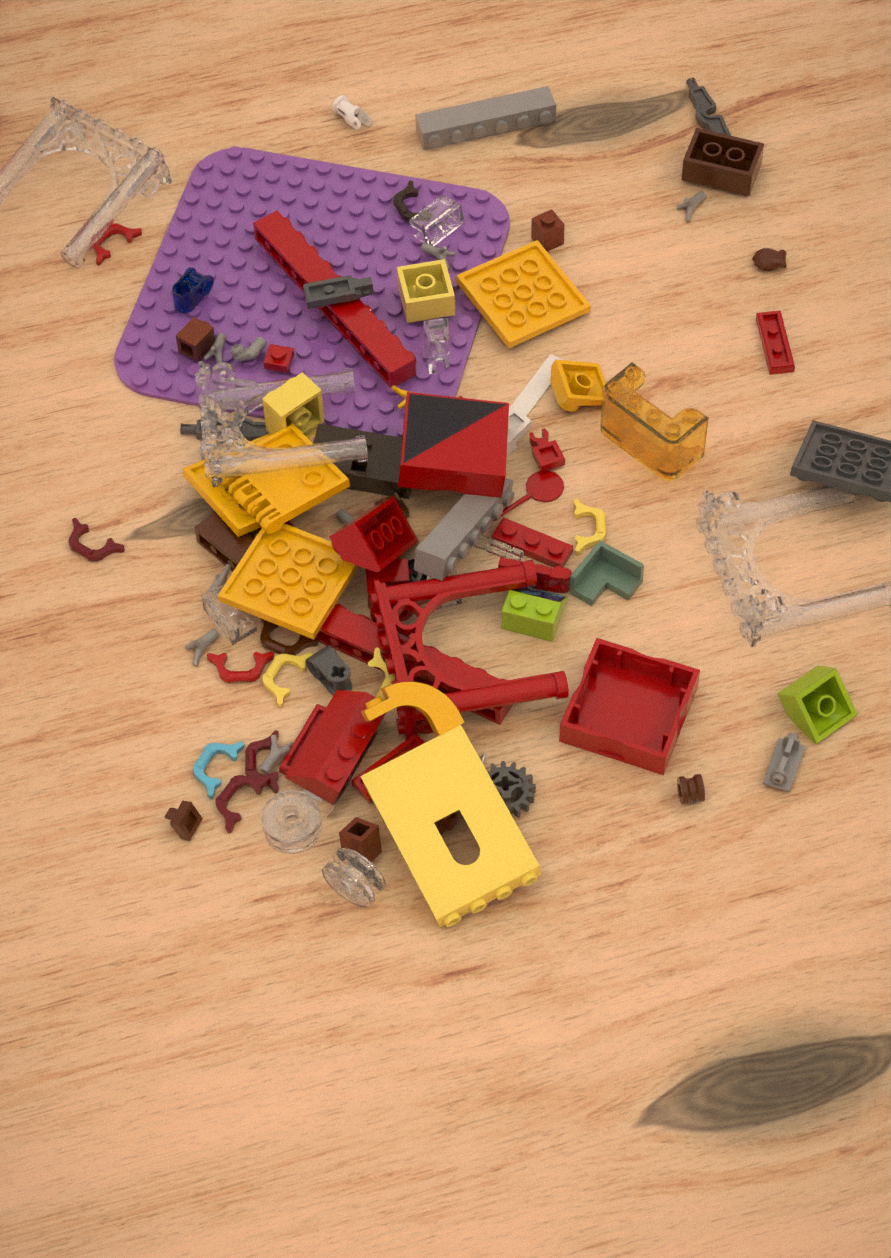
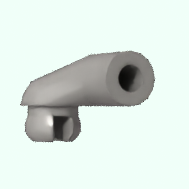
[231,337,267,362]

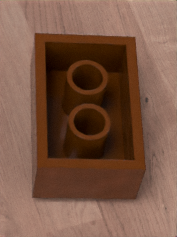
[681,128,764,196]

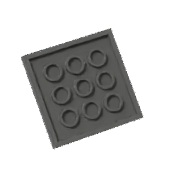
[790,420,891,502]

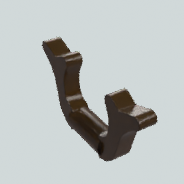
[393,181,435,225]

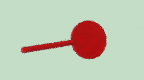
[494,471,564,521]

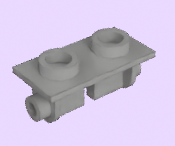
[763,733,805,792]

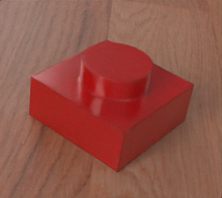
[263,344,295,373]

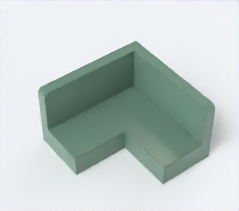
[570,540,644,606]

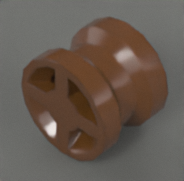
[677,774,705,804]

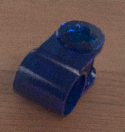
[172,267,214,313]

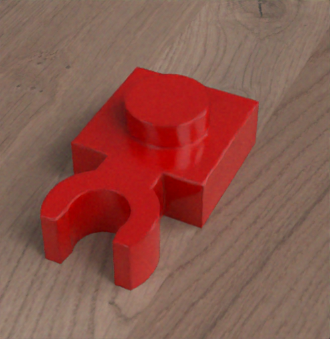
[529,428,565,472]

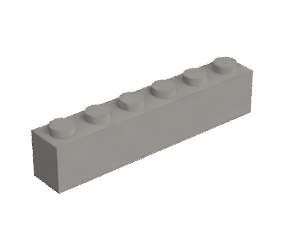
[415,86,556,150]
[414,478,514,581]

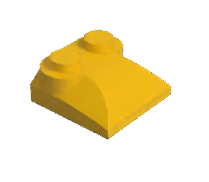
[550,359,612,412]

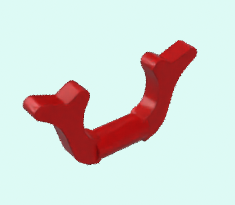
[91,223,142,266]
[207,652,274,683]

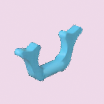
[193,741,244,799]

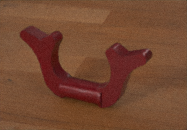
[68,518,125,562]
[245,730,279,794]
[215,775,271,833]

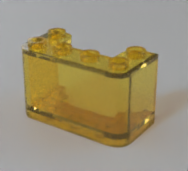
[600,362,709,481]

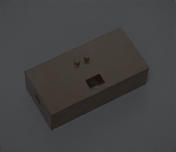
[313,424,411,499]

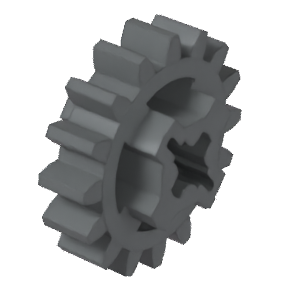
[486,761,536,818]

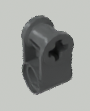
[305,645,352,695]

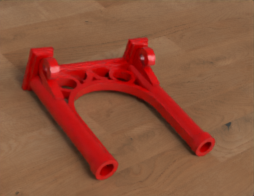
[370,560,569,740]

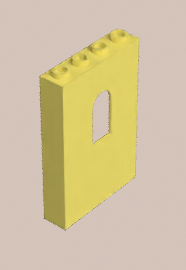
[361,725,542,928]

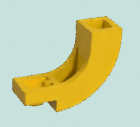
[361,682,464,736]

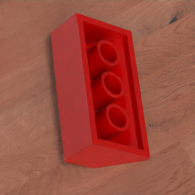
[329,496,419,573]
[285,690,387,805]

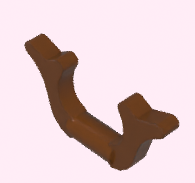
[260,619,318,655]

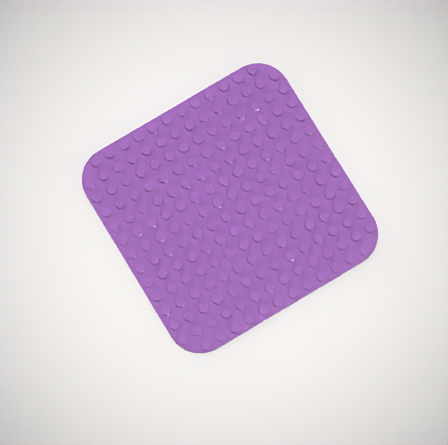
[114,146,510,437]

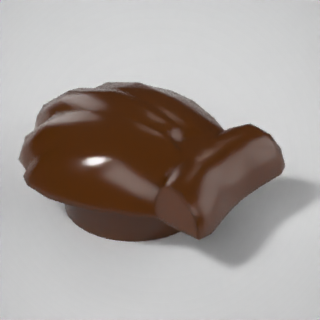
[752,248,787,271]

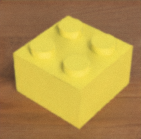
[397,259,455,323]
[262,372,325,435]

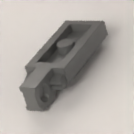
[303,275,374,309]

